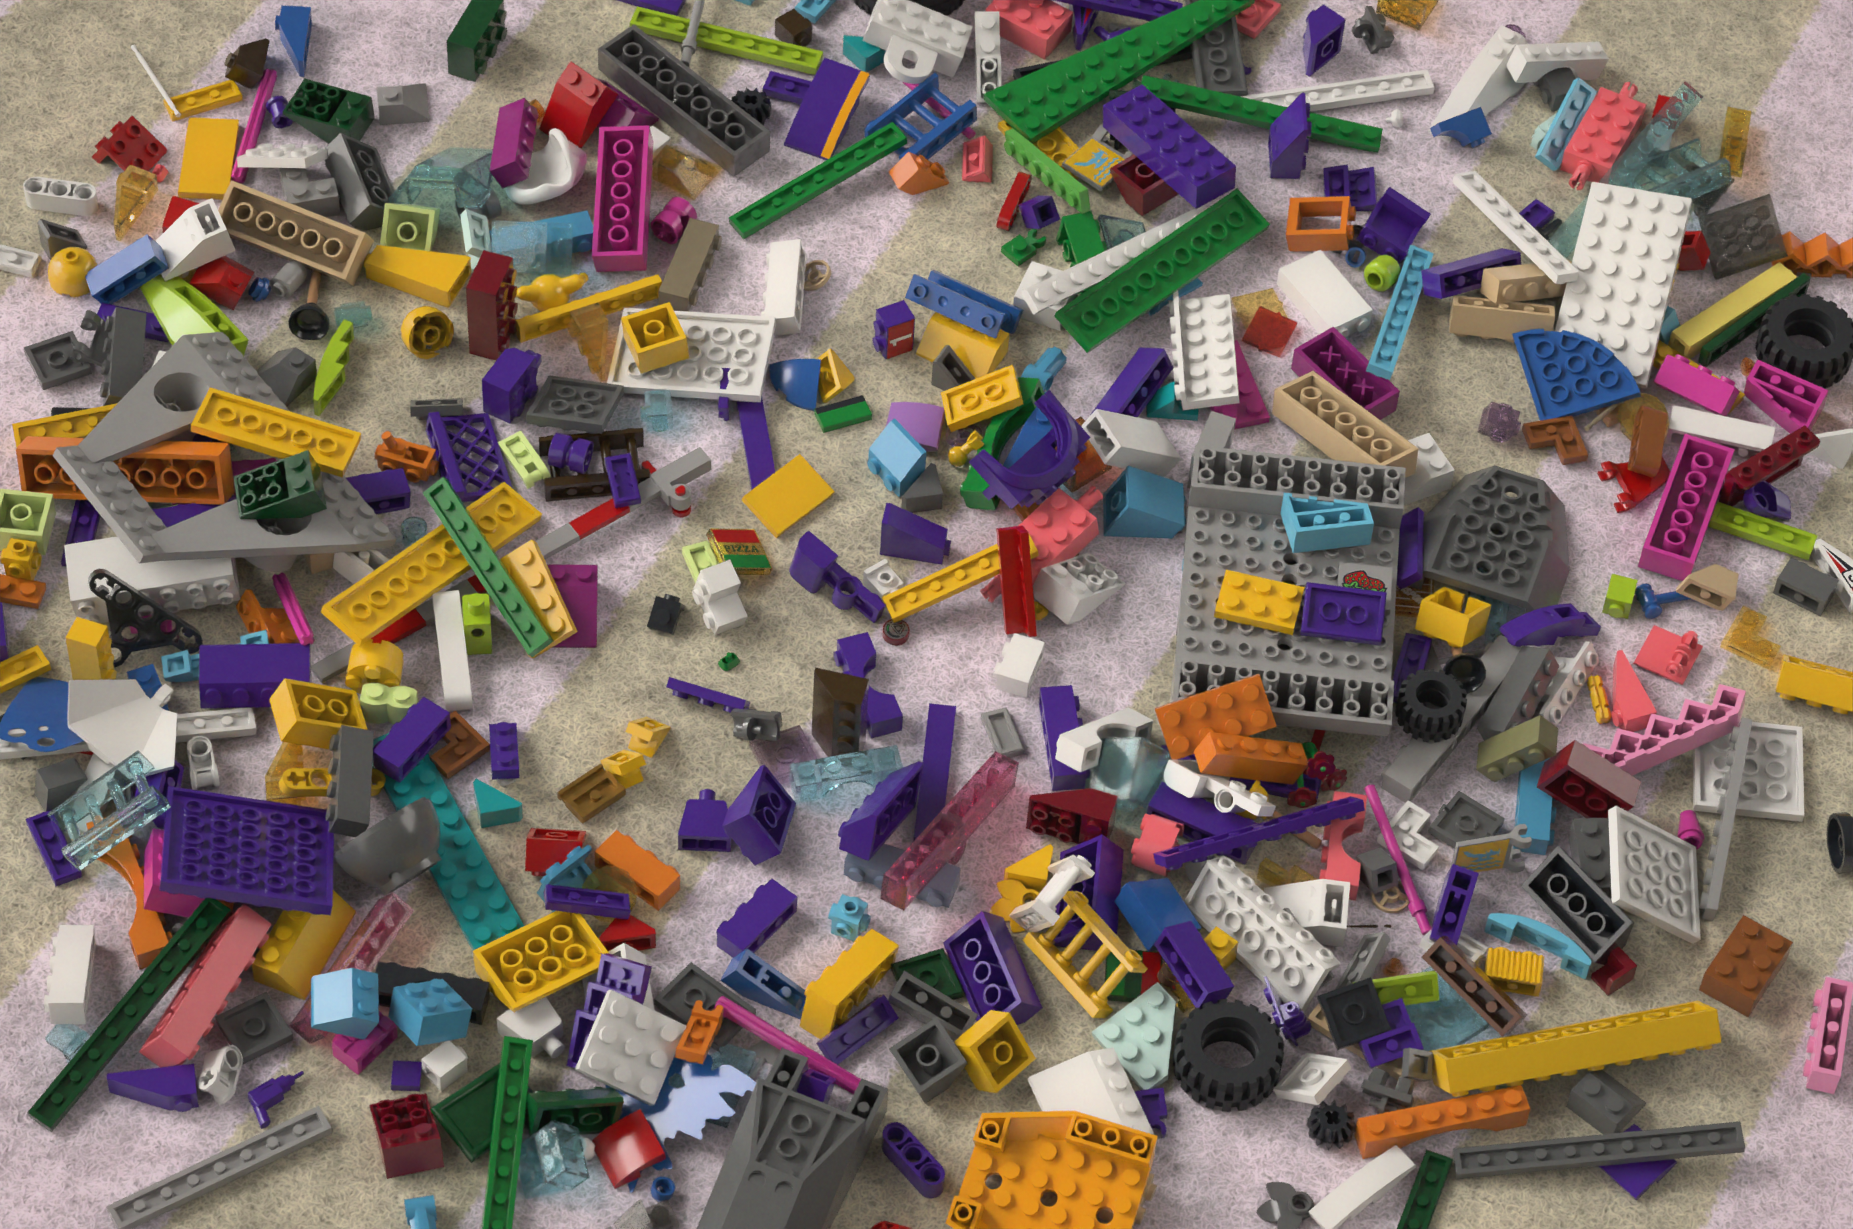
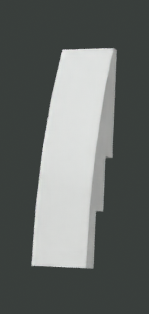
[1309,1145,1416,1229]

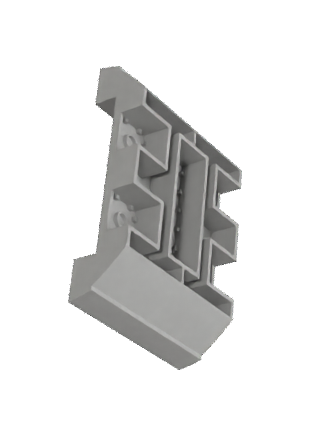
[1170,445,1406,737]

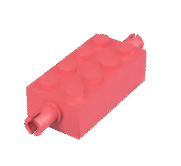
[1560,82,1646,190]
[980,486,1103,603]

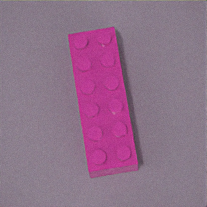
[592,125,654,272]
[1638,434,1735,581]

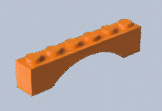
[86,813,172,969]
[1354,1085,1530,1159]

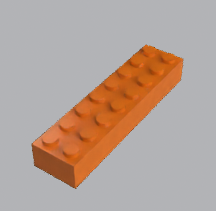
[16,436,235,505]

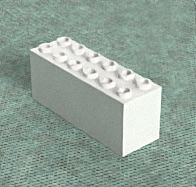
[64,536,240,623]

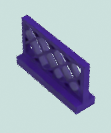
[425,412,513,502]

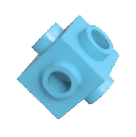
[828,894,871,942]

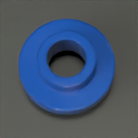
[248,277,271,302]

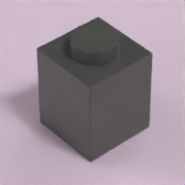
[1356,847,1398,894]

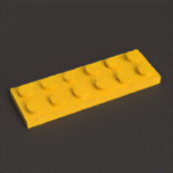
[191,387,361,478]

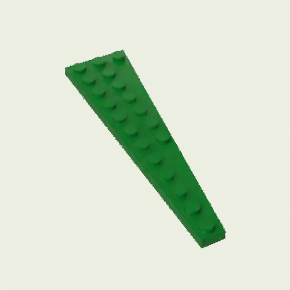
[984,0,1255,144]

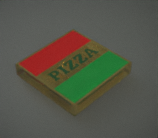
[706,528,773,575]

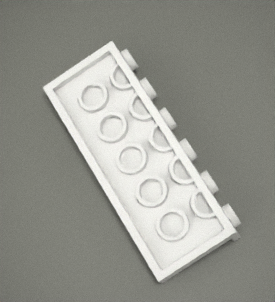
[1169,290,1240,410]
[1184,855,1340,1012]

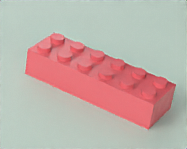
[139,904,272,1067]

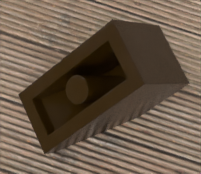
[224,38,270,89]

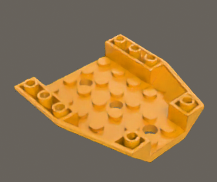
[945,1111,1158,1229]

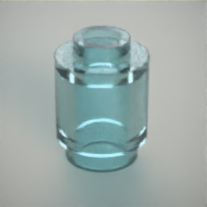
[334,301,372,328]

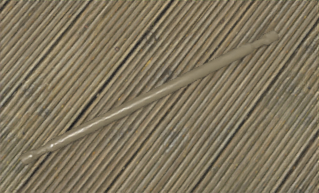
[1585,375,1651,431]

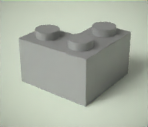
[279,168,340,217]

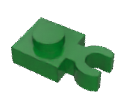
[1001,229,1046,267]

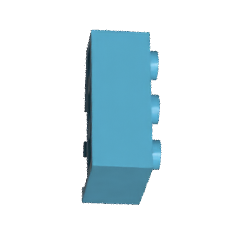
[1280,493,1374,553]

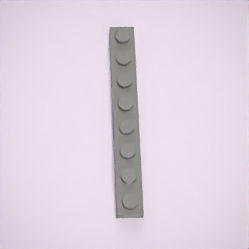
[1699,717,1752,921]
[106,1106,332,1229]

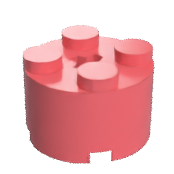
[1131,813,1184,877]

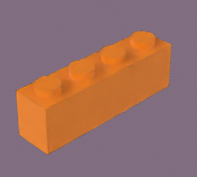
[1194,732,1308,785]

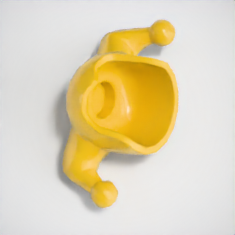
[516,273,588,312]

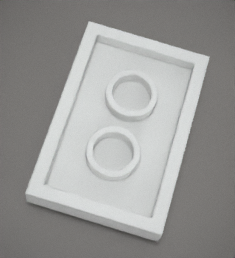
[237,144,328,168]

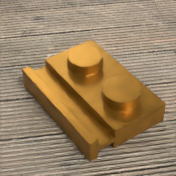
[557,763,626,824]

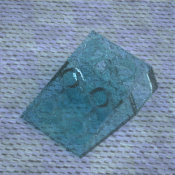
[491,221,573,275]

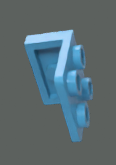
[537,844,602,912]

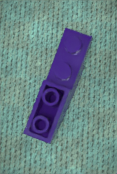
[1499,603,1601,647]

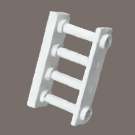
[1009,855,1095,932]

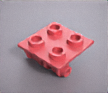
[1633,625,1703,685]

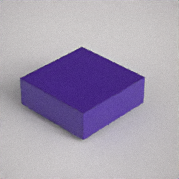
[391,1060,422,1091]

